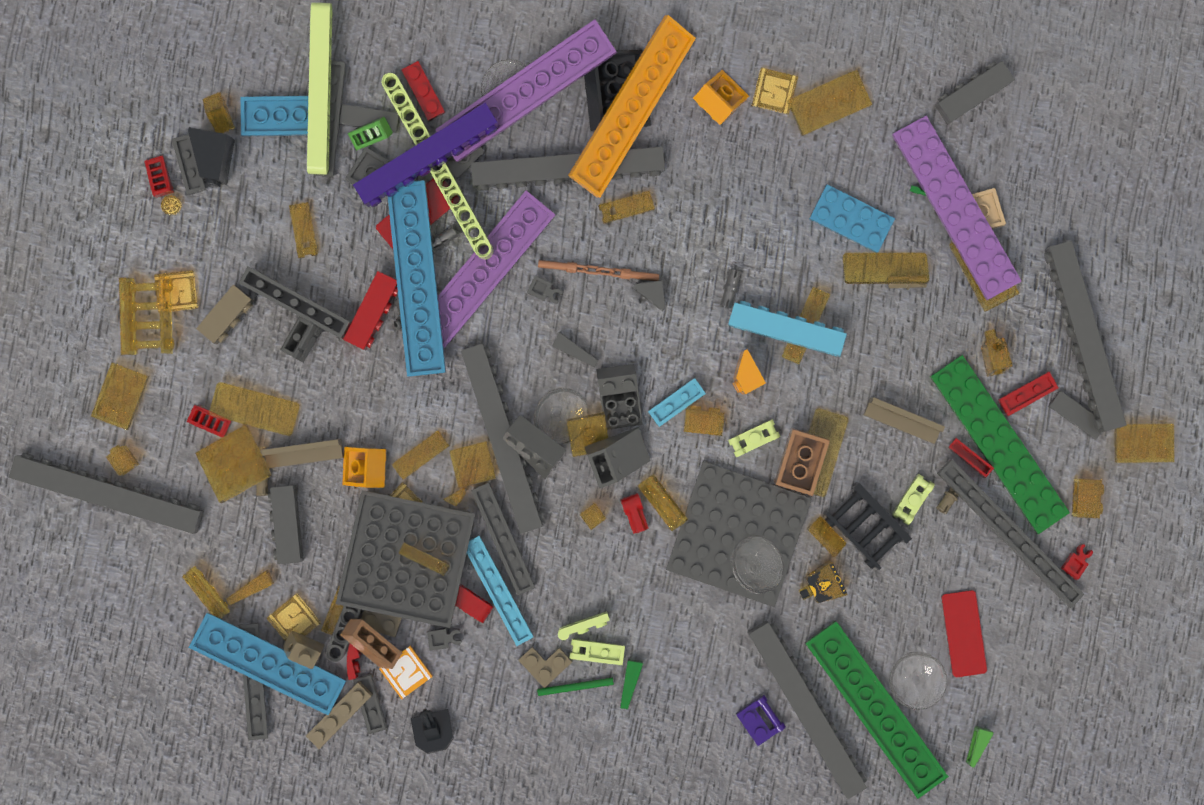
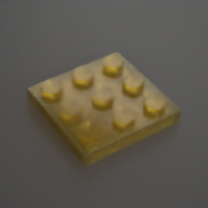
[195,425,272,504]

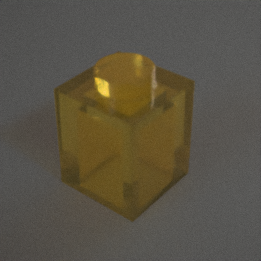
[106,445,140,476]
[579,502,606,530]

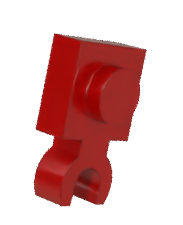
[1061,544,1093,580]

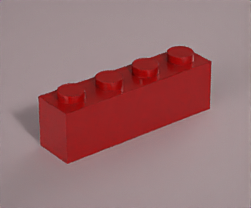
[343,271,398,351]

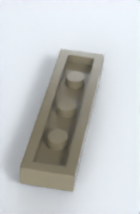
[306,681,373,749]

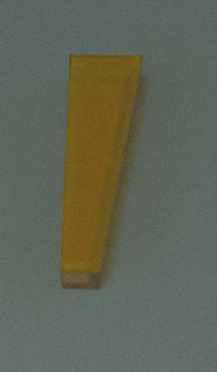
[399,543,449,576]
[226,570,274,606]
[321,586,344,635]

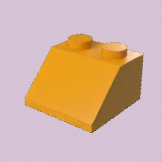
[693,70,749,125]
[732,349,766,395]
[342,447,386,488]

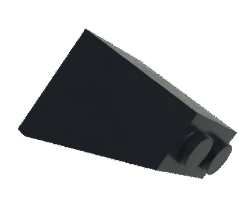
[188,127,235,187]

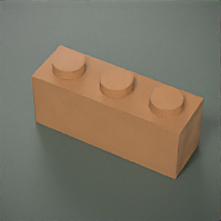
[340,619,402,669]

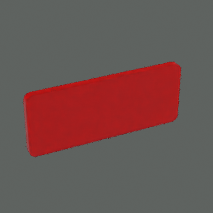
[376,178,460,249]
[941,590,987,678]

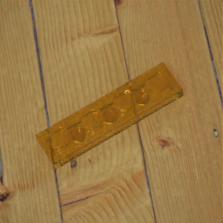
[782,287,830,365]

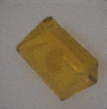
[443,487,468,507]
[807,516,847,558]

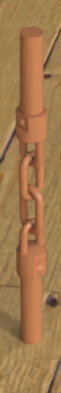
[538,260,659,281]

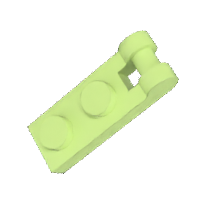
[558,611,610,640]
[569,639,625,665]

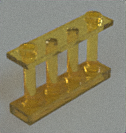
[119,276,174,355]

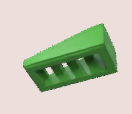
[348,117,392,151]
[966,726,994,767]

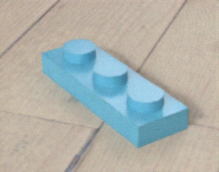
[648,378,706,427]

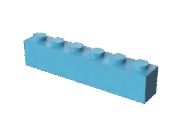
[728,301,847,358]

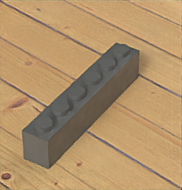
[239,266,352,339]

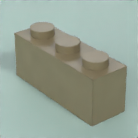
[196,284,255,344]

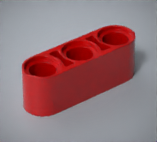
[455,584,494,623]

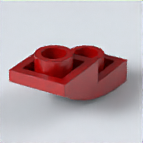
[347,644,362,680]

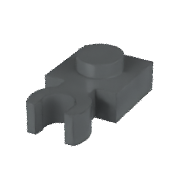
[527,276,563,304]
[427,628,462,651]

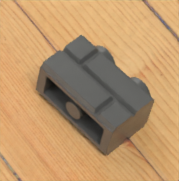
[280,316,322,363]

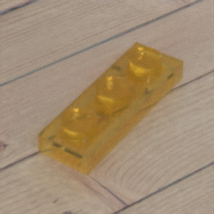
[392,430,450,480]
[637,474,688,531]
[182,566,230,619]

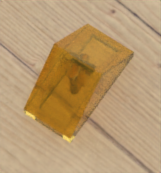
[203,92,235,133]

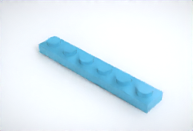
[467,535,534,646]

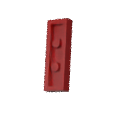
[402,61,445,122]
[998,371,1059,416]

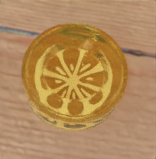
[161,195,182,215]

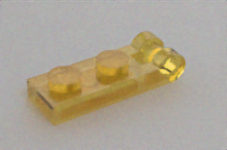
[598,191,655,224]
[289,202,318,258]

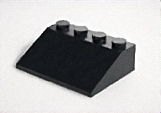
[584,50,651,131]

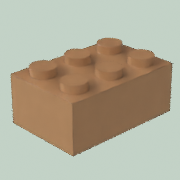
[774,428,830,496]

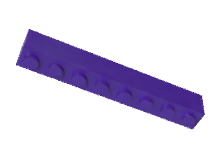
[353,102,500,207]

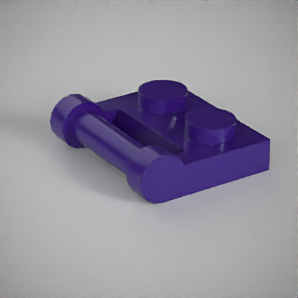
[736,695,786,746]

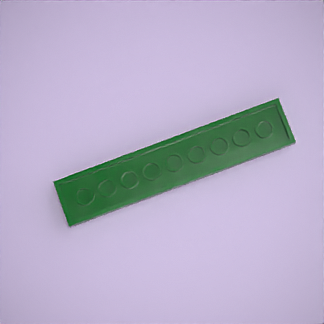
[930,355,1070,534]
[805,620,949,799]

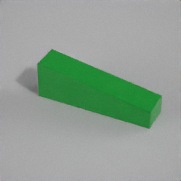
[620,659,643,709]

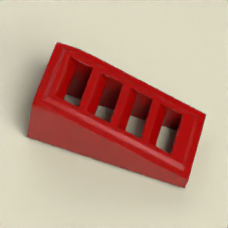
[144,155,174,198]
[187,405,232,438]

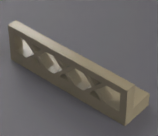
[863,397,945,444]
[261,439,344,469]

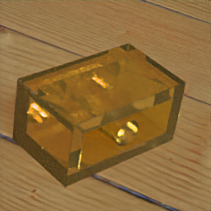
[683,406,725,436]
[1072,478,1104,519]

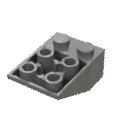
[596,364,643,430]
[584,427,650,489]

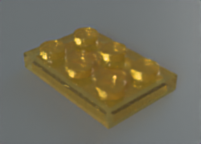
[91,363,149,430]
[1114,424,1174,463]

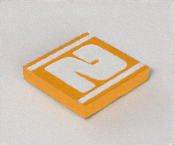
[379,645,433,700]

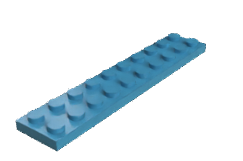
[388,180,446,377]

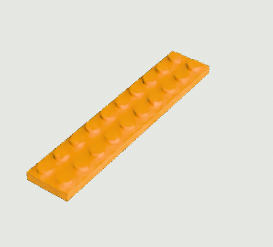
[568,15,696,198]

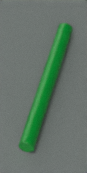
[537,677,614,696]

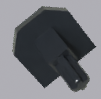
[411,708,454,754]

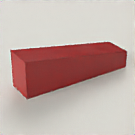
[948,438,994,478]

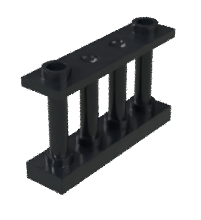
[823,482,912,570]

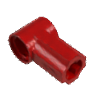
[620,493,649,534]

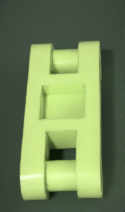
[728,419,781,457]
[892,474,935,526]

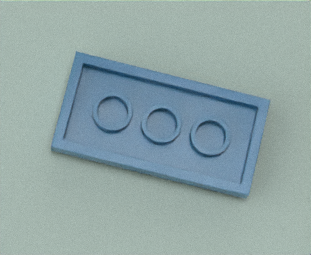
[240,96,309,136]
[809,184,895,253]

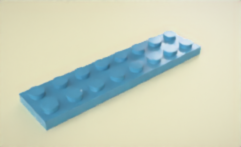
[188,612,346,715]

